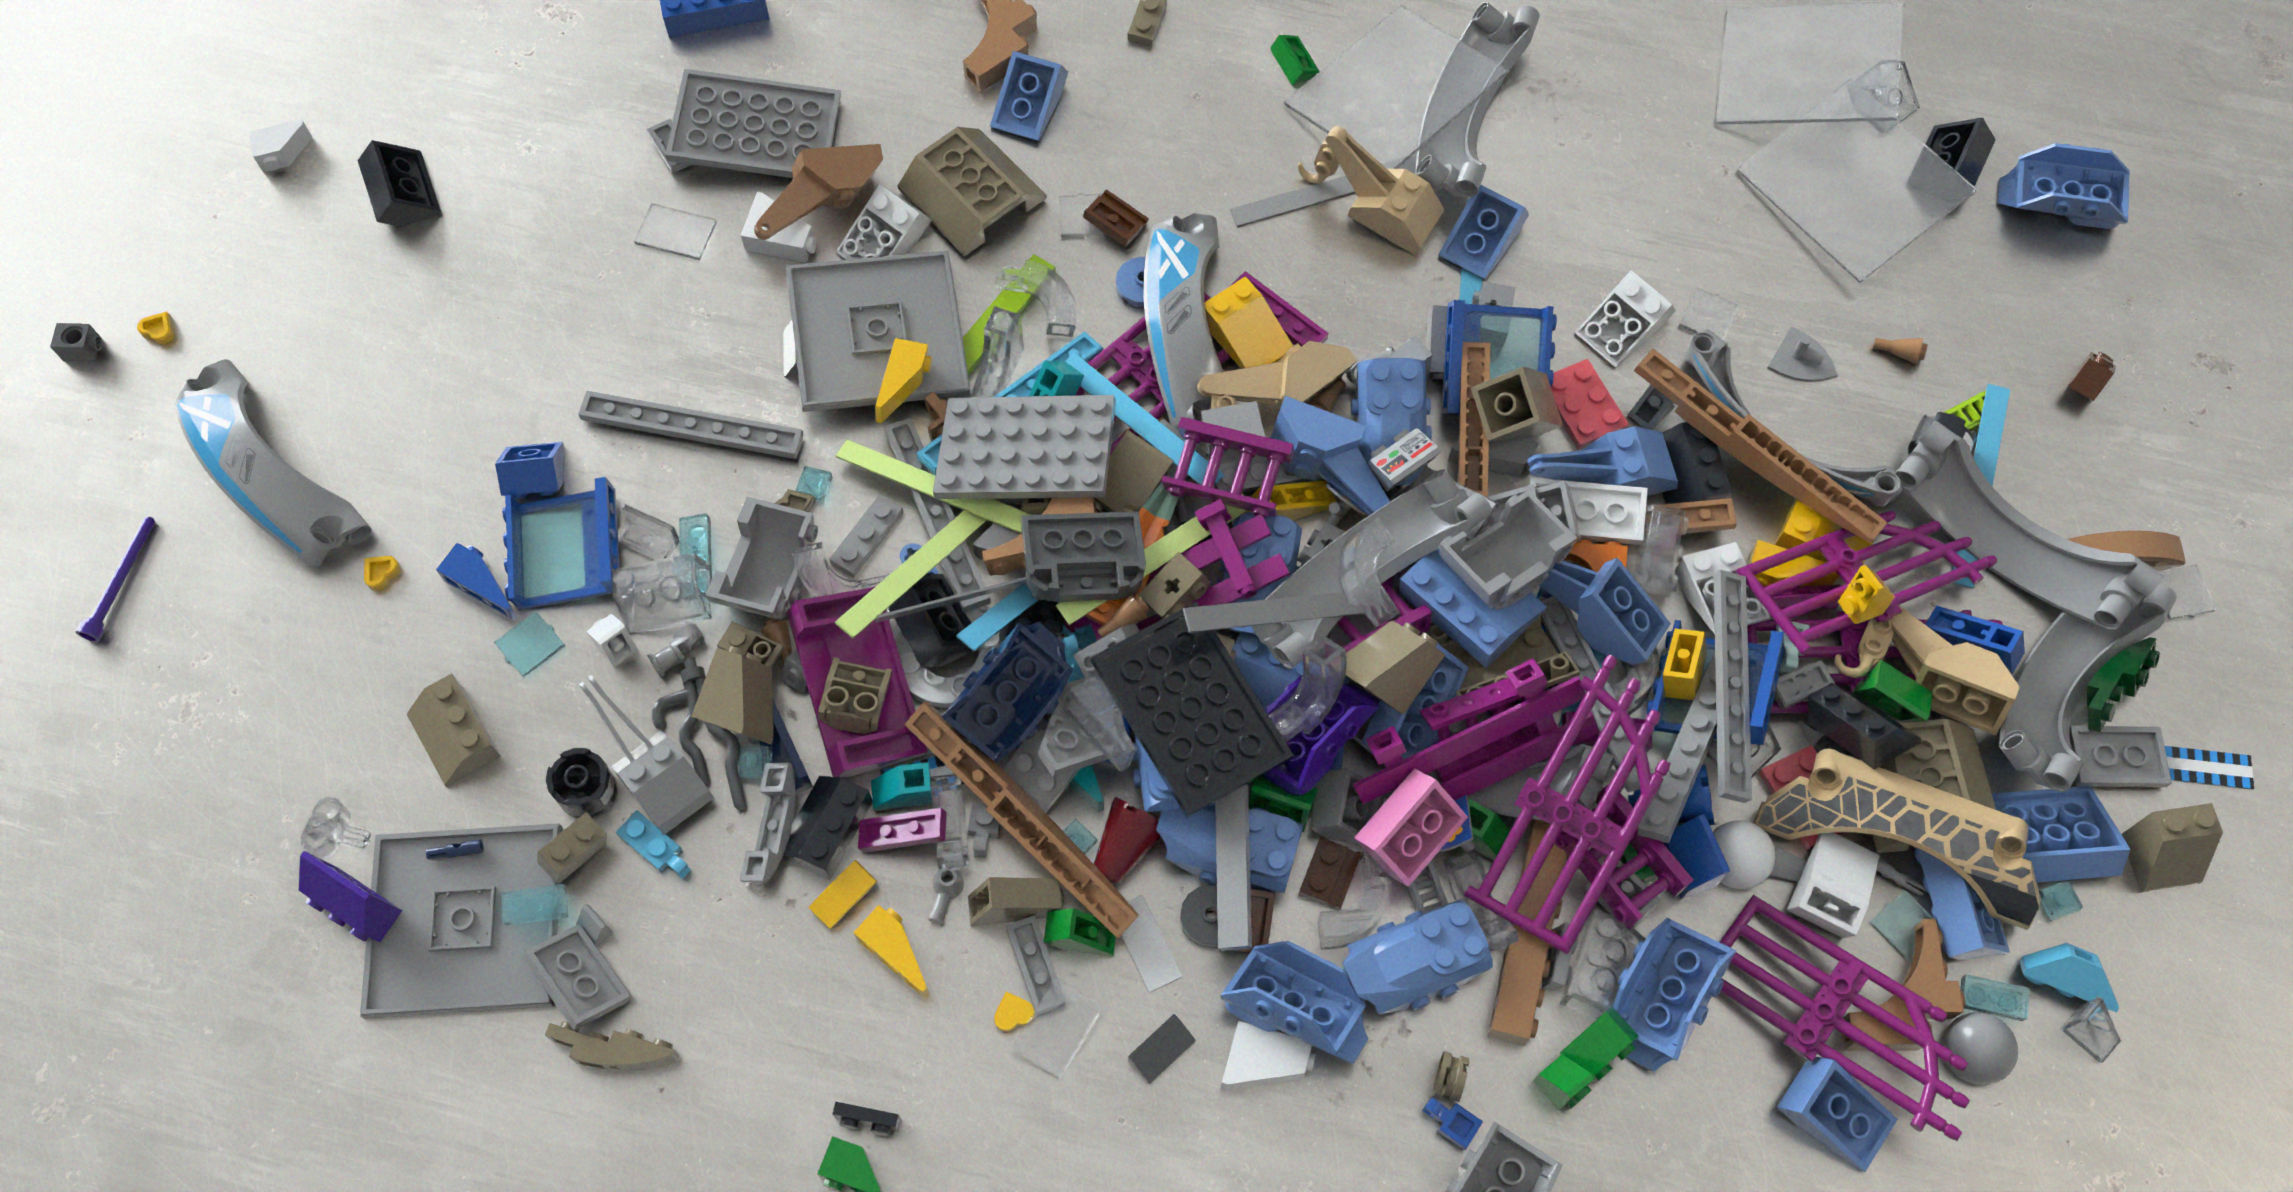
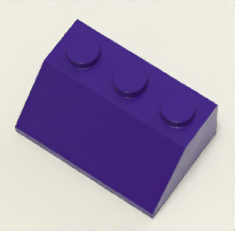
[298,850,403,942]

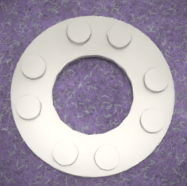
[893,605,1001,708]

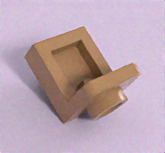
[925,392,947,441]

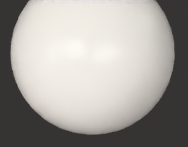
[1713,820,1776,889]

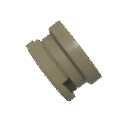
[1433,1051,1469,1102]

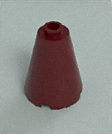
[1094,797,1161,884]

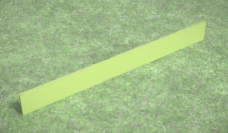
[835,439,1031,534]
[1056,493,1248,625]
[835,510,987,638]

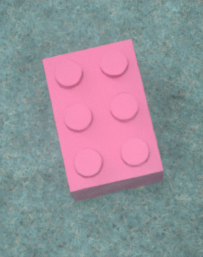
[1354,768,1468,887]

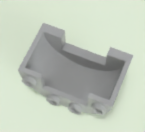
[1438,490,1578,610]
[705,497,818,620]

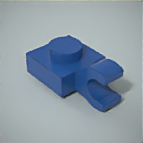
[1422,1098,1483,1150]

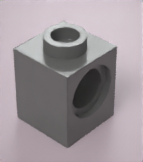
[50,323,102,362]

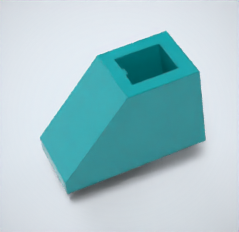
[871,762,934,811]

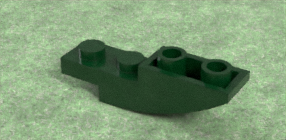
[2087,637,2160,732]

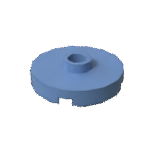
[1116,257,1146,307]

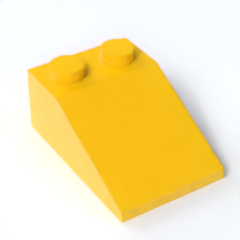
[1204,276,1293,369]
[1775,499,1874,564]

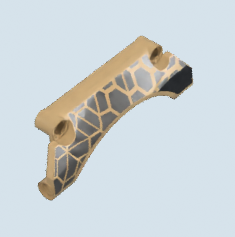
[1754,749,2041,930]

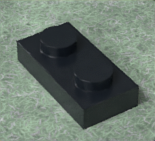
[832,1101,902,1136]

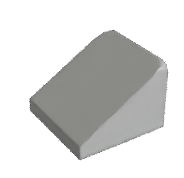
[576,904,612,947]

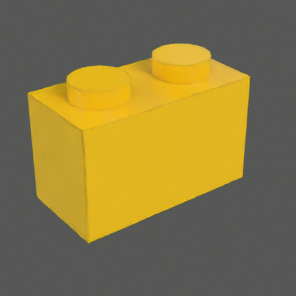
[1663,629,1707,700]

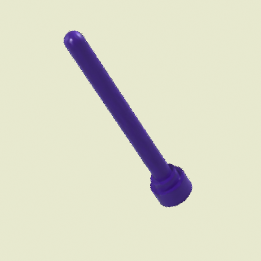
[76,516,155,642]

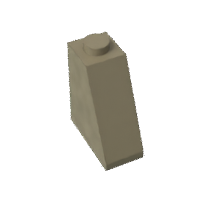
[968,877,1064,926]

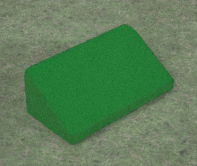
[1270,35,1321,85]

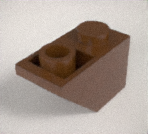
[2069,351,2116,401]

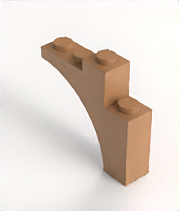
[963,0,1037,93]
[982,497,1097,576]
[1842,919,1965,1051]

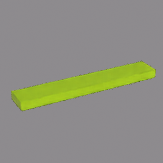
[962,254,1056,376]

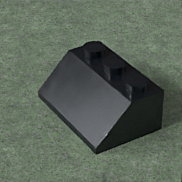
[1907,117,1996,201]
[357,140,441,227]
[1662,422,1733,504]
[888,574,981,668]
[1808,683,1921,769]
[782,775,872,881]

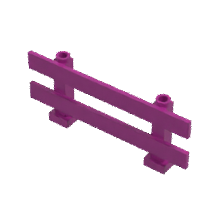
[1061,499,1290,641]
[1353,659,1600,819]

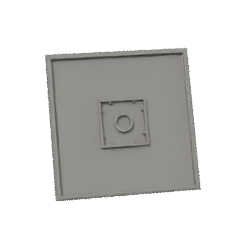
[785,250,971,412]
[360,823,562,1019]

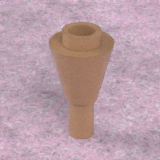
[1873,338,1928,365]
[1306,379,1346,413]
[1097,594,1150,637]
[760,618,792,665]

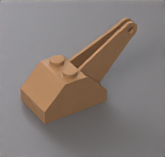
[754,144,883,240]

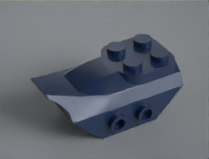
[941,621,1074,763]

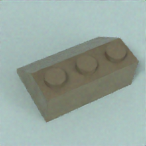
[407,673,501,787]

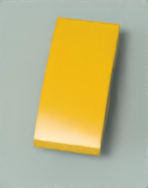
[808,860,878,929]

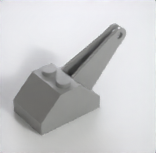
[578,676,714,835]

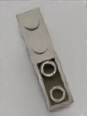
[545,1022,679,1071]

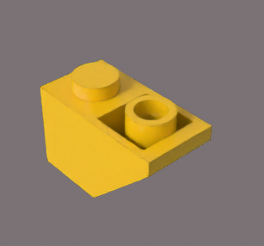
[1838,565,1895,624]

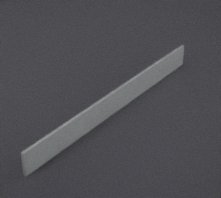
[1230,155,1416,227]
[875,577,1026,623]
[1183,589,1384,633]

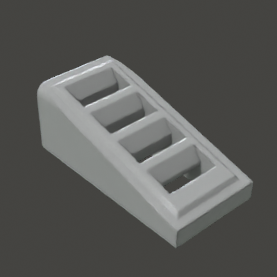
[1407,860,1448,914]

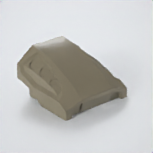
[818,657,892,734]

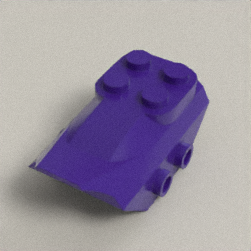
[1263,673,1380,795]

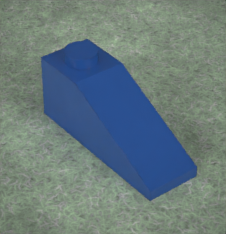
[436,543,518,621]
[1925,605,2025,675]

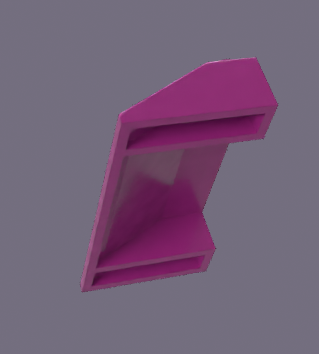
[787,587,928,778]

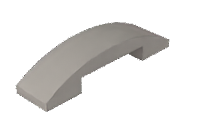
[740,762,795,883]

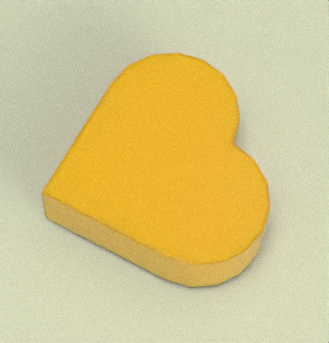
[137,311,174,345]
[364,556,401,591]
[994,991,1035,1032]

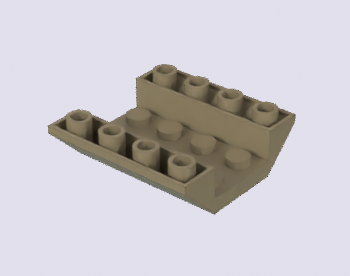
[898,127,1047,257]
[1420,615,1580,697]
[1852,719,1996,853]

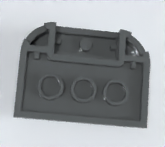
[1021,512,1146,602]

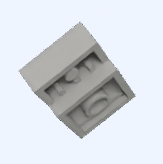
[1482,480,1581,542]

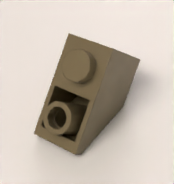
[717,621,784,668]

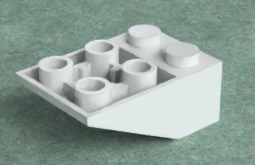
[836,184,932,260]
[1575,270,1676,368]
[1674,542,1770,634]
[1787,832,1879,938]

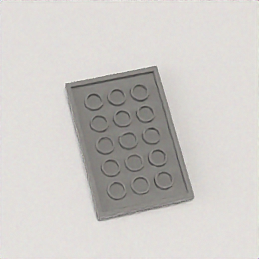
[665,69,841,178]
[933,395,1116,499]

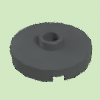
[1180,884,1218,948]

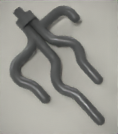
[652,658,759,810]

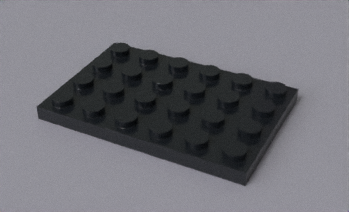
[1090,602,1294,818]

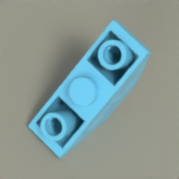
[2019,943,2119,1013]

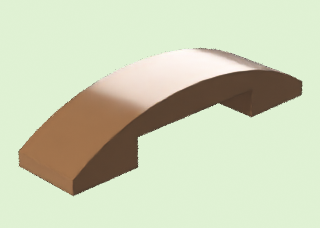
[2067,531,2186,566]

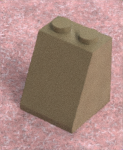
[1471,367,1563,442]
[1094,430,1174,513]
[1332,620,1445,715]
[691,646,773,744]
[2121,803,2223,893]

